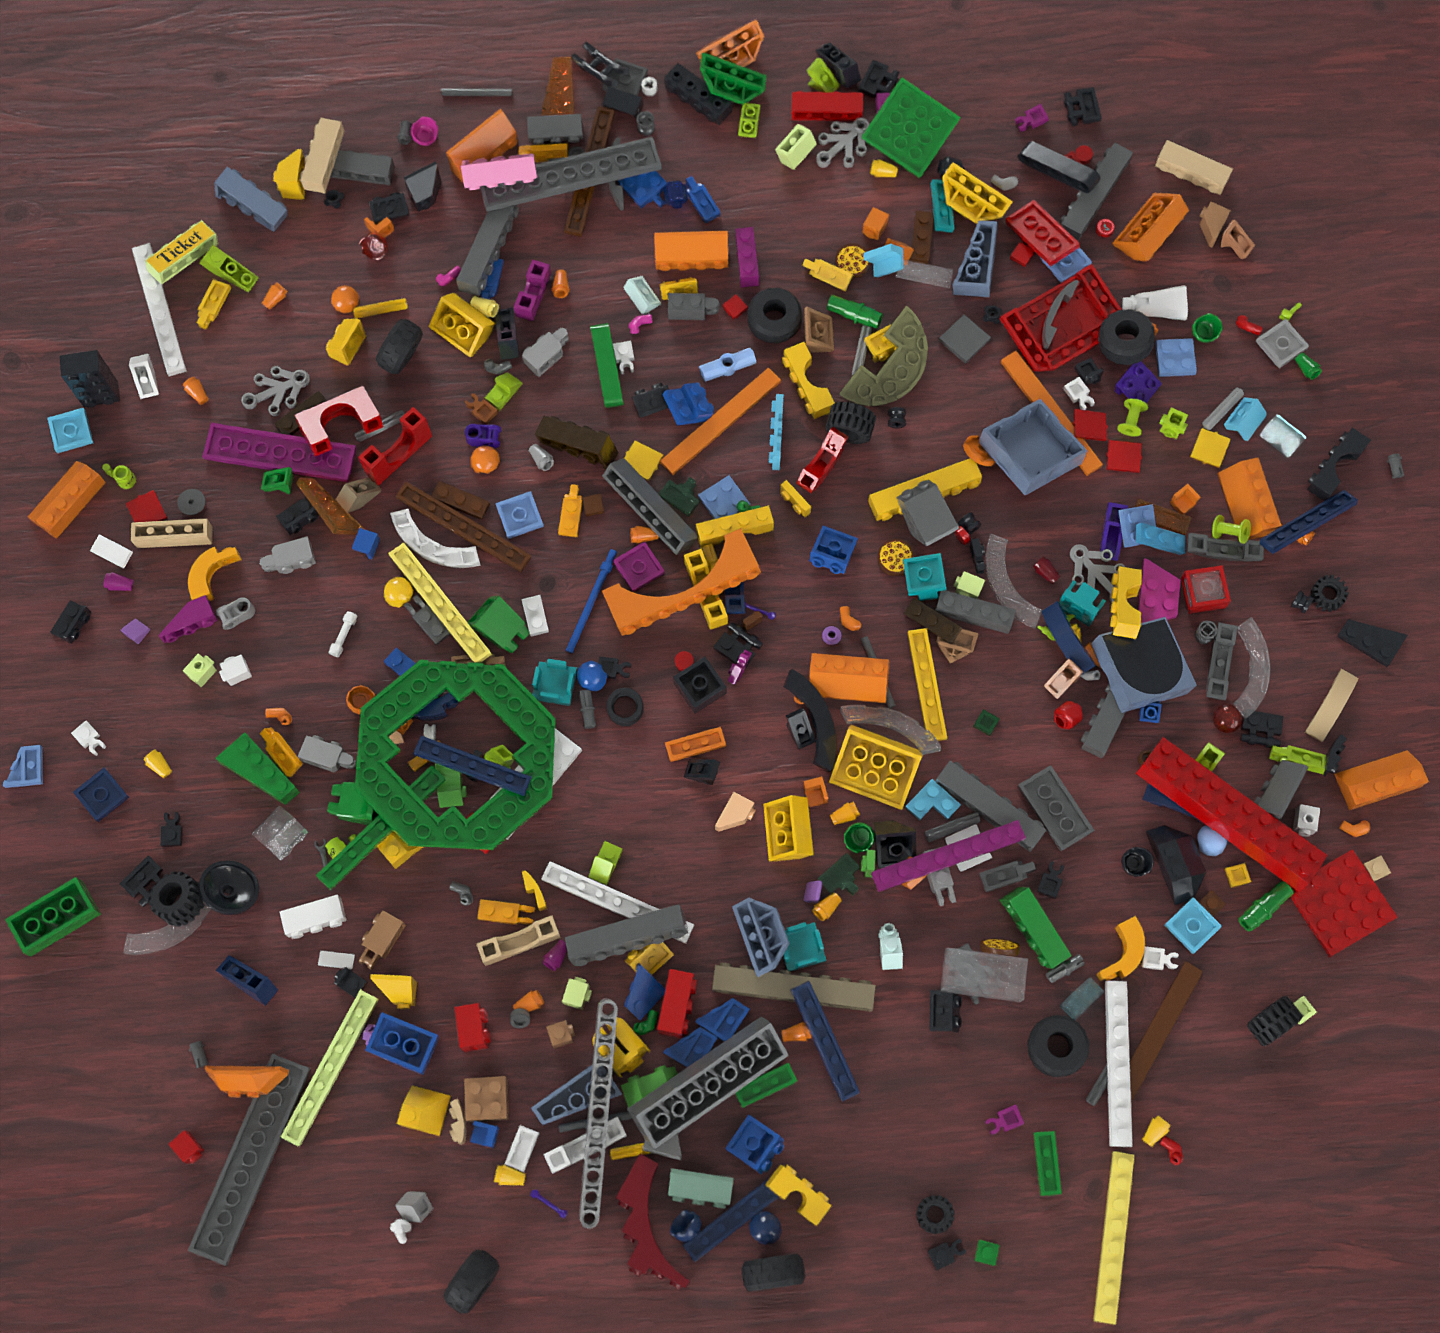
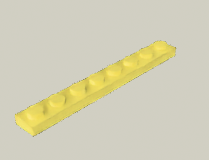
[388,543,492,663]
[1094,1151,1134,1325]

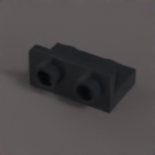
[369,192,410,224]
[631,382,669,418]
[276,495,321,535]
[50,600,91,644]
[929,990,962,1033]

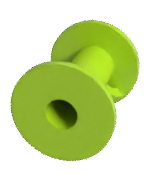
[1117,399,1148,436]
[1212,515,1251,544]

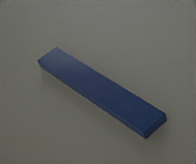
[1259,490,1358,554]
[413,735,532,796]
[790,981,860,1102]
[683,1178,779,1262]

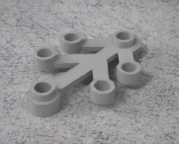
[817,118,870,168]
[241,366,310,416]
[1070,545,1125,603]

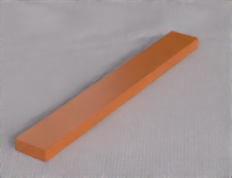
[1000,351,1103,476]
[660,367,781,475]

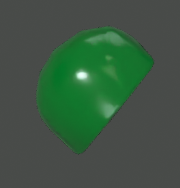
[1192,313,1223,343]
[844,822,875,853]

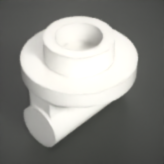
[391,1219,412,1244]

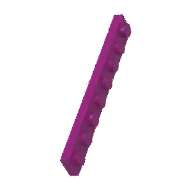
[871,820,1026,892]

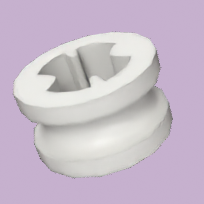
[641,77,657,96]
[424,724,436,740]

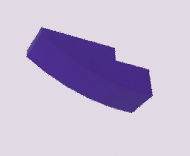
[1100,502,1128,561]

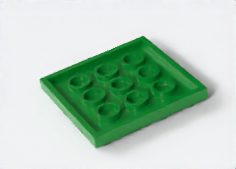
[861,77,961,179]

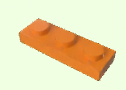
[665,727,726,762]

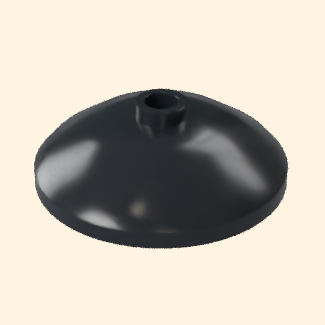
[199,860,259,915]

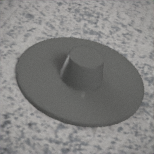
[177,489,206,515]

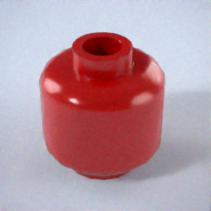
[1054,701,1083,730]

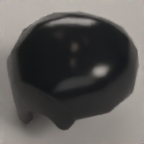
[1121,847,1154,877]

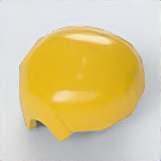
[383,577,414,608]

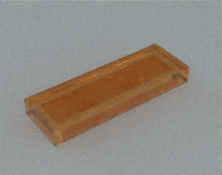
[1135,499,1192,535]

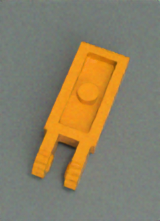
[477,899,535,925]

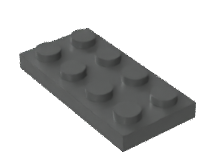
[1017,765,1095,852]

